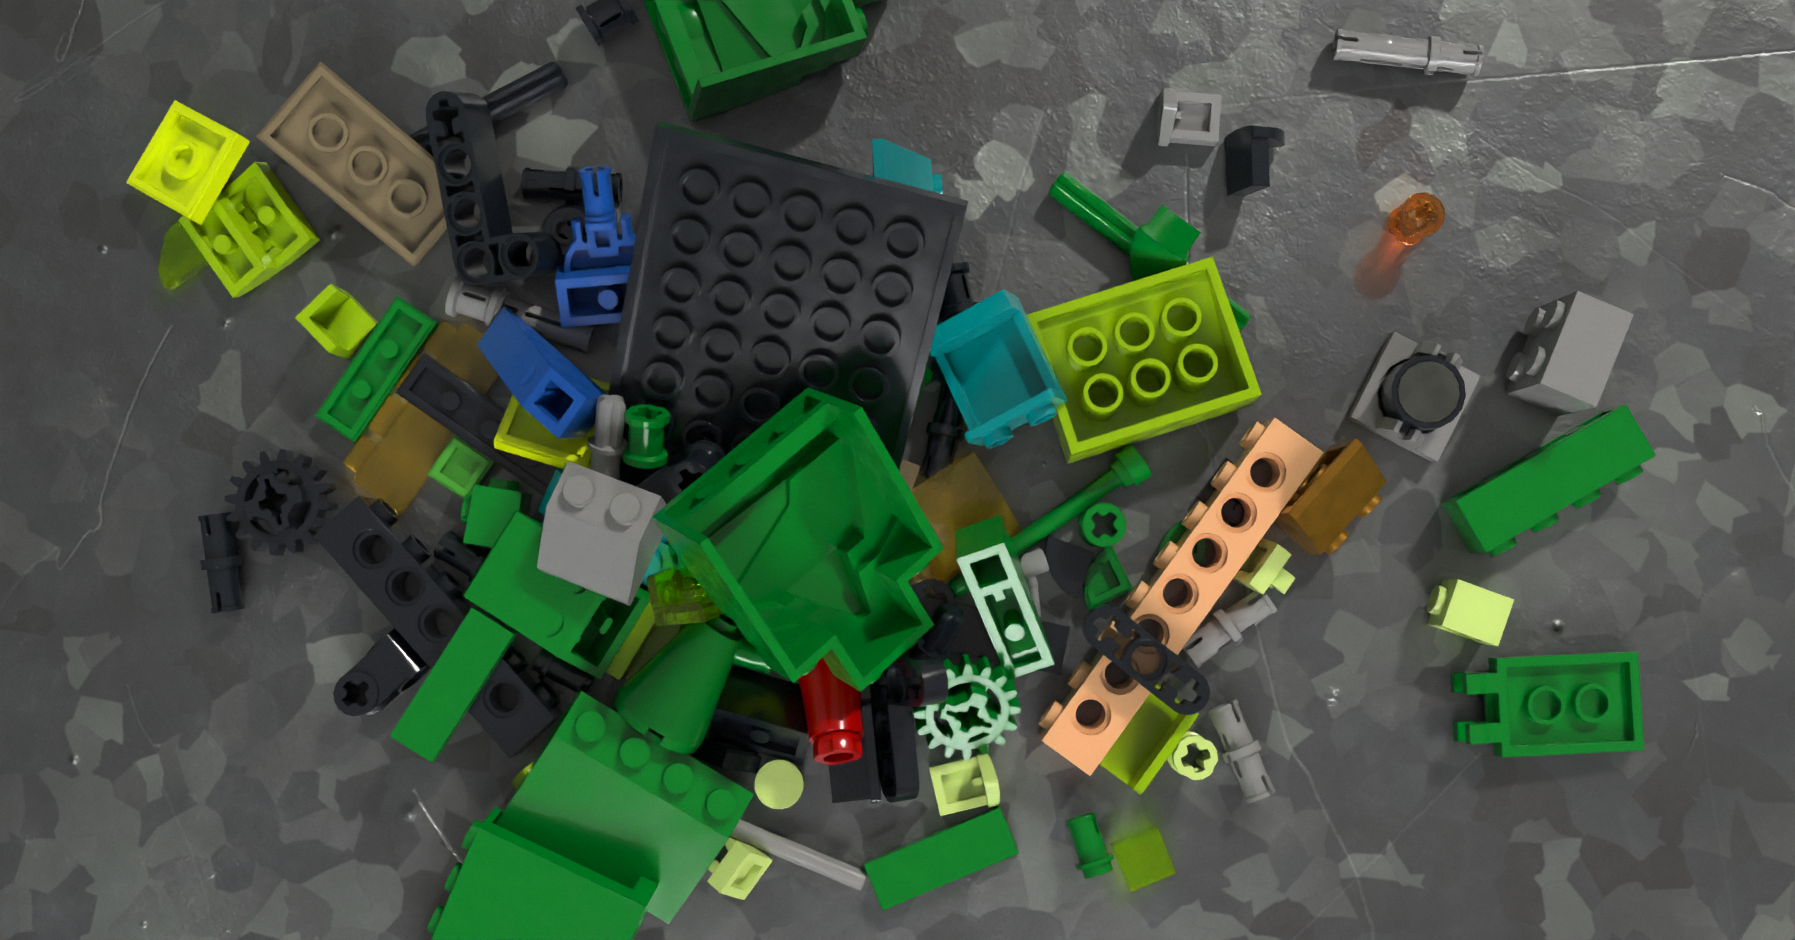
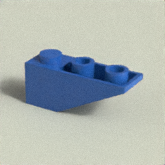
[477,306,608,439]

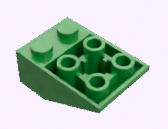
[463,510,653,680]

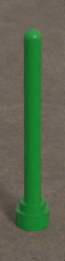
[948,444,1152,597]

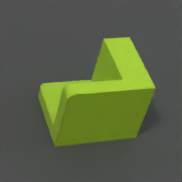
[295,284,378,360]

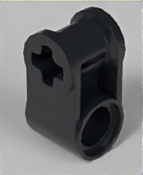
[631,440,726,505]
[333,629,431,716]

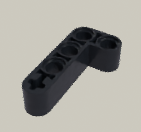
[426,91,561,286]

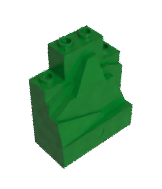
[643,0,879,122]
[652,387,944,692]

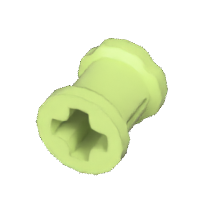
[1167,731,1218,780]

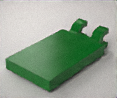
[1450,651,1644,758]

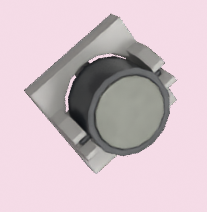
[1347,331,1481,463]

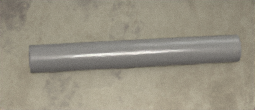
[730,819,867,891]

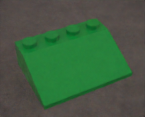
[495,691,754,924]

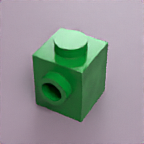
[461,477,532,548]

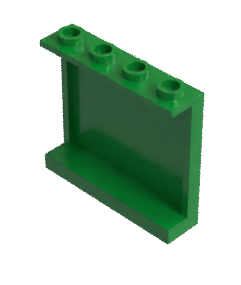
[427,807,659,940]

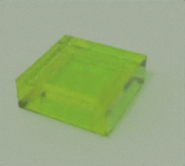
[1110,825,1176,892]

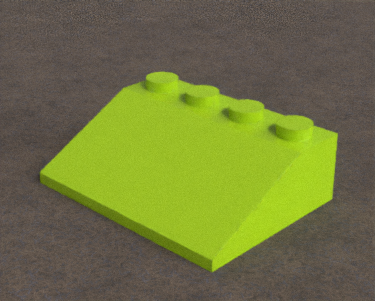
[1027,256,1262,464]

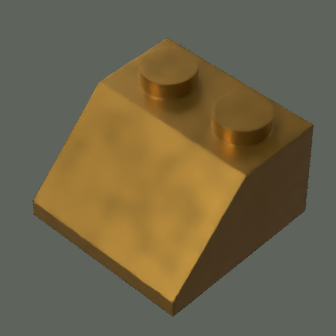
[1273,438,1387,555]

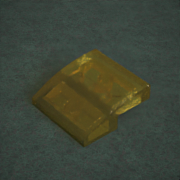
[911,450,1022,582]

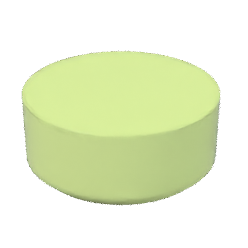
[755,758,804,809]

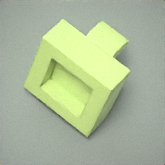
[1233,538,1296,594]
[707,838,773,900]

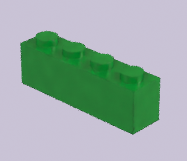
[1441,404,1656,557]

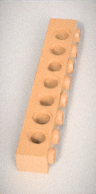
[1038,417,1324,776]

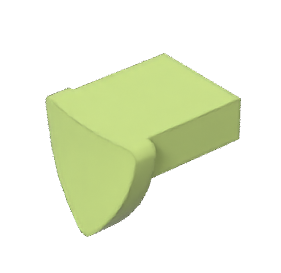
[929,749,1000,816]

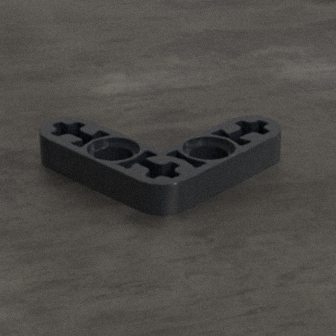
[870,657,948,803]

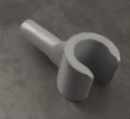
[1018,546,1049,617]

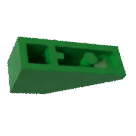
[954,515,1055,680]

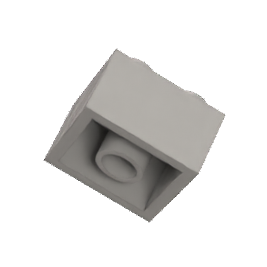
[1505,291,1634,416]

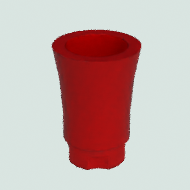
[798,658,864,765]

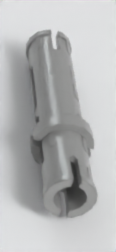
[1331,29,1484,77]

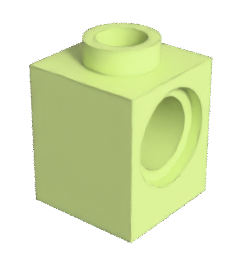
[1427,579,1514,646]

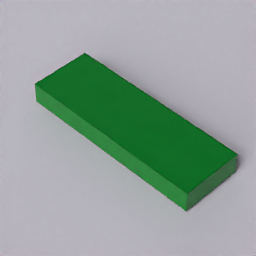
[315,296,441,444]
[390,607,518,763]
[864,806,1019,911]

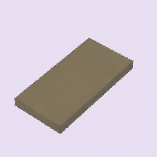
[256,62,447,267]

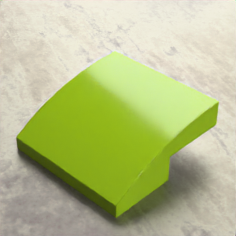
[178,161,321,298]

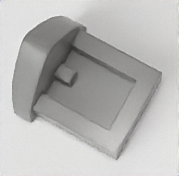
[1155,88,1222,147]

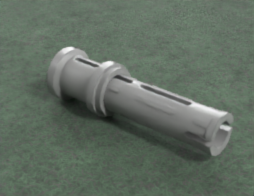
[445,274,597,354]

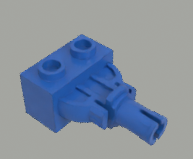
[555,166,636,327]

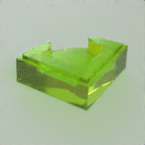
[158,221,209,290]

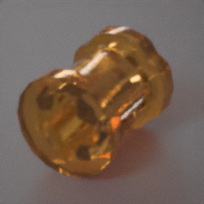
[1388,192,1445,245]

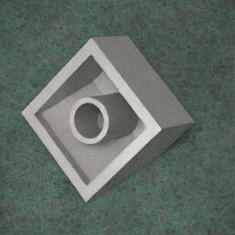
[537,461,666,606]

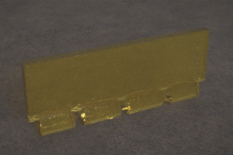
[342,319,499,514]

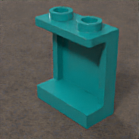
[929,289,1068,449]

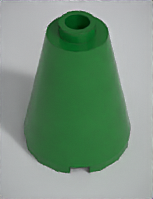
[613,610,742,754]

